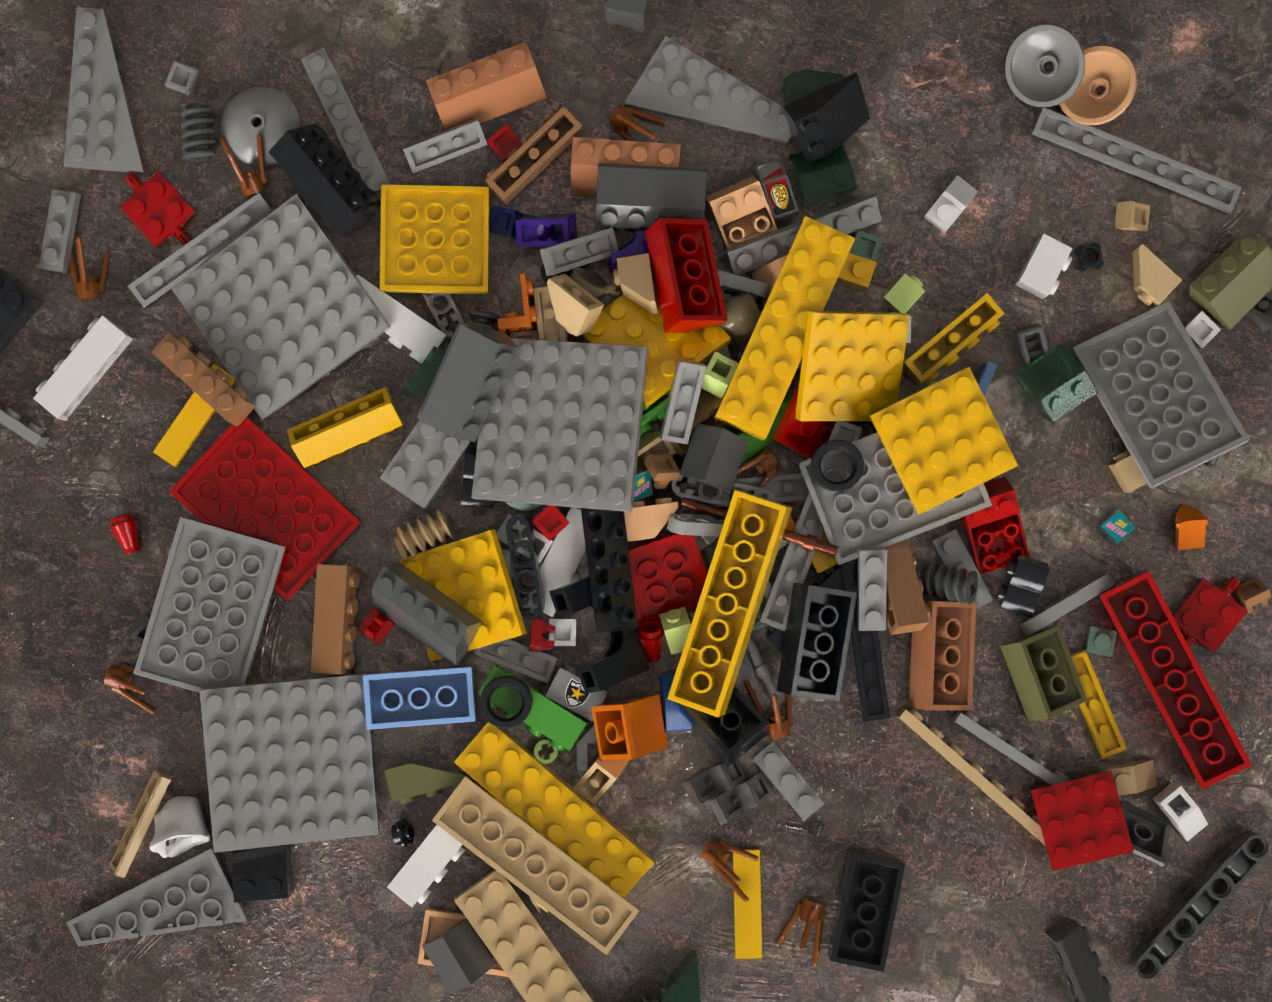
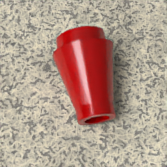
[110,513,140,554]
[637,621,664,662]

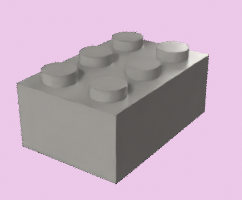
[380,420,473,509]

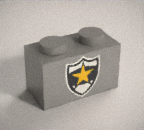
[545,665,608,721]

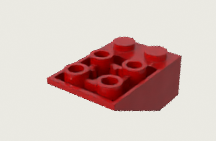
[960,477,1030,575]

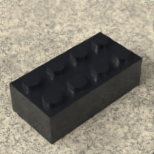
[269,123,381,236]
[776,582,857,701]
[827,849,905,972]

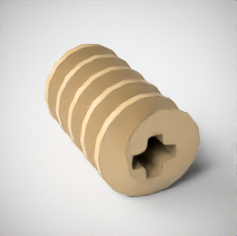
[394,510,454,560]

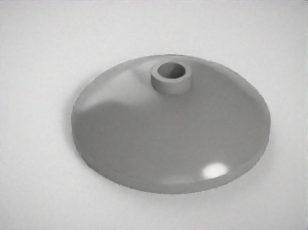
[1005,25,1085,107]
[221,87,301,167]

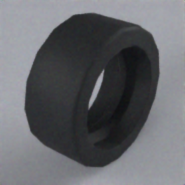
[811,439,864,492]
[480,676,532,729]

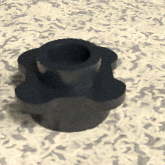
[1074,242,1104,271]
[391,818,414,848]

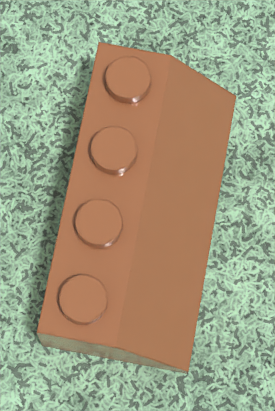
[426,42,547,130]
[570,137,681,197]
[909,600,976,710]

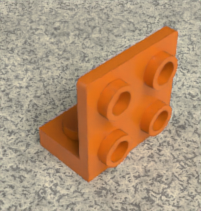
[497,272,537,336]

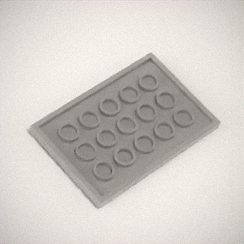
[1072,301,1250,489]
[798,433,992,565]
[133,517,286,693]

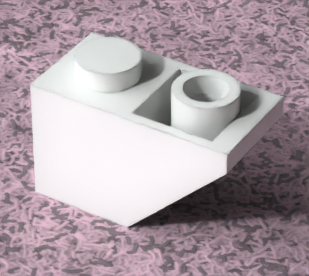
[497,514,554,564]
[1152,782,1208,841]

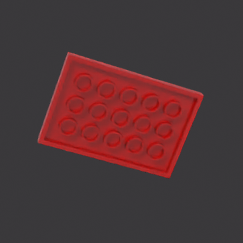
[169,416,362,601]

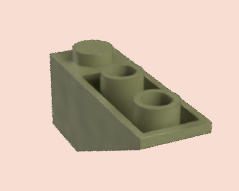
[384,761,473,804]

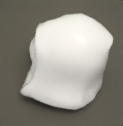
[149,796,211,858]

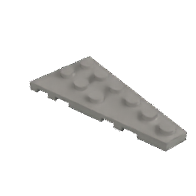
[64,7,146,174]
[624,36,792,143]
[66,847,249,947]

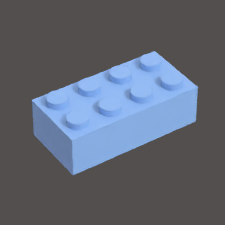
[363,665,478,730]

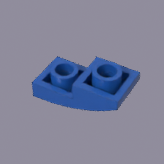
[659,673,692,732]

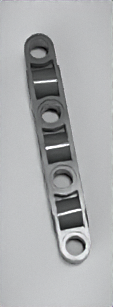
[1129,831,1269,980]

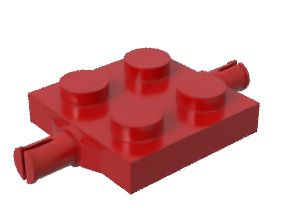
[120,171,196,248]
[1173,576,1248,653]

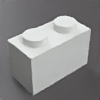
[1014,234,1072,299]

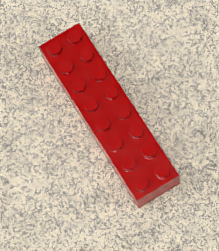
[1099,569,1252,789]

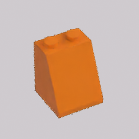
[591,694,668,760]

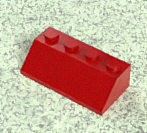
[645,218,728,333]

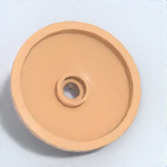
[1059,46,1137,125]

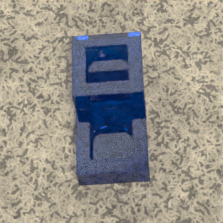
[489,205,539,240]

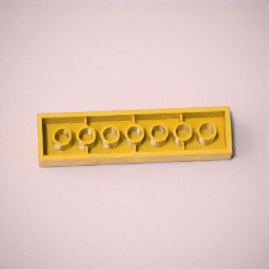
[714,216,855,441]
[667,490,792,717]
[454,722,655,898]

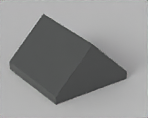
[603,0,649,30]
[679,423,749,493]
[1121,801,1171,867]
[422,918,497,993]

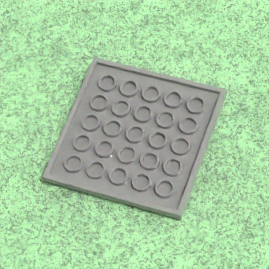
[171,194,391,420]
[471,338,649,512]
[200,673,379,853]

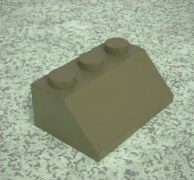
[1189,229,1272,331]
[1000,625,1088,722]

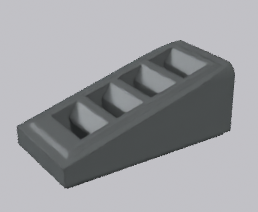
[1012,323,1055,384]

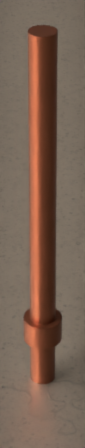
[681,497,838,557]

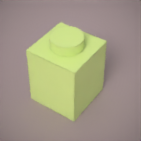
[881,273,925,313]
[701,351,739,399]
[659,607,691,655]

